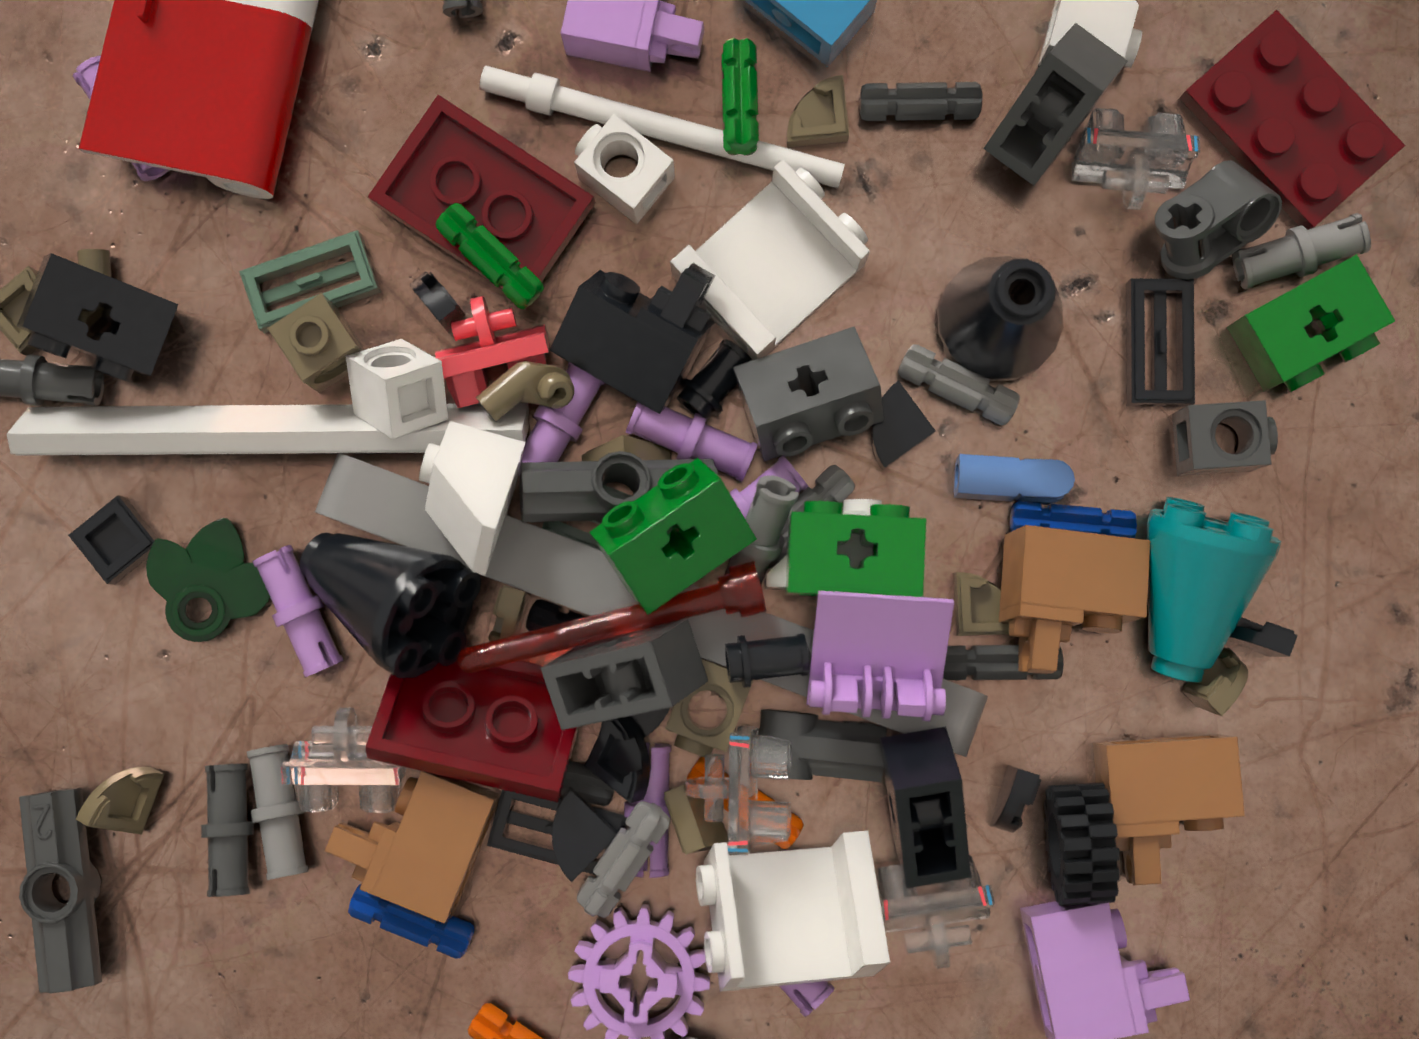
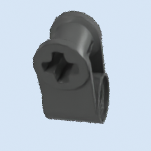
[1155,160,1282,280]

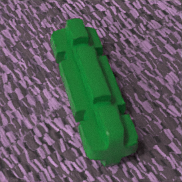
[722,38,759,156]
[435,203,544,309]

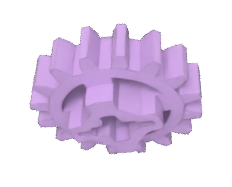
[568,904,710,1039]

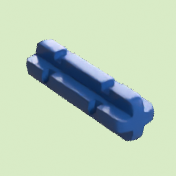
[1009,501,1137,539]
[348,883,474,959]

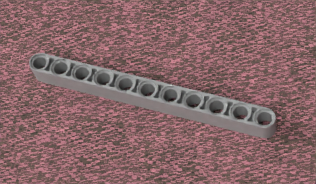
[315,453,988,757]

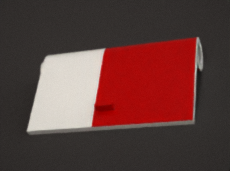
[79,0,319,199]

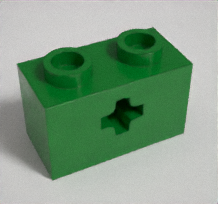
[1227,254,1395,393]
[589,458,757,615]
[785,501,926,597]

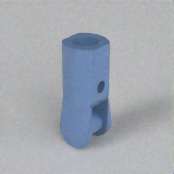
[954,454,1075,504]

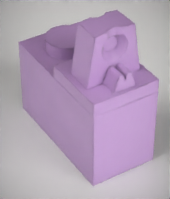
[561,0,704,71]
[1020,901,1190,1039]

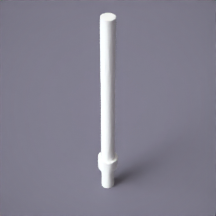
[479,66,845,188]

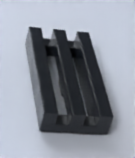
[1126,278,1195,407]
[487,790,627,875]

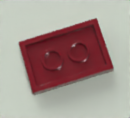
[1179,10,1406,230]
[367,95,596,289]
[365,648,579,802]

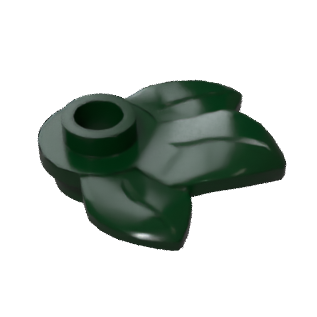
[146,518,270,642]

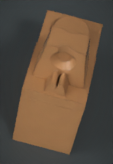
[999,525,1150,675]
[1093,734,1245,885]
[325,771,501,924]

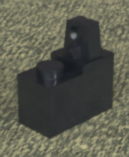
[549,263,715,414]

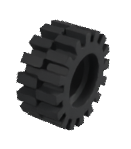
[1044,783,1120,905]

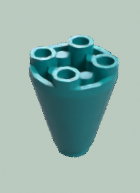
[1147,497,1281,682]

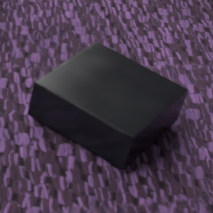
[68,495,158,585]

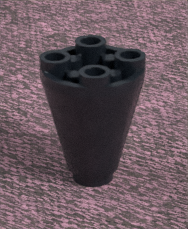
[937,256,1064,381]
[300,533,481,678]

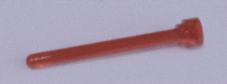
[457,561,767,673]

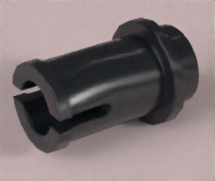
[677,339,752,421]
[725,633,810,688]

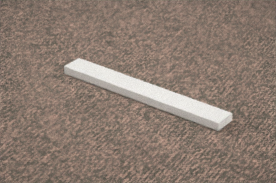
[6,403,530,456]

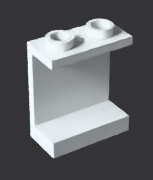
[670,159,870,360]
[696,831,890,992]

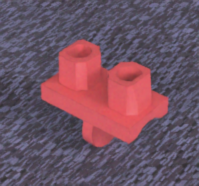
[435,296,549,408]

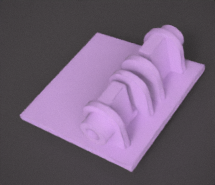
[806,591,954,721]

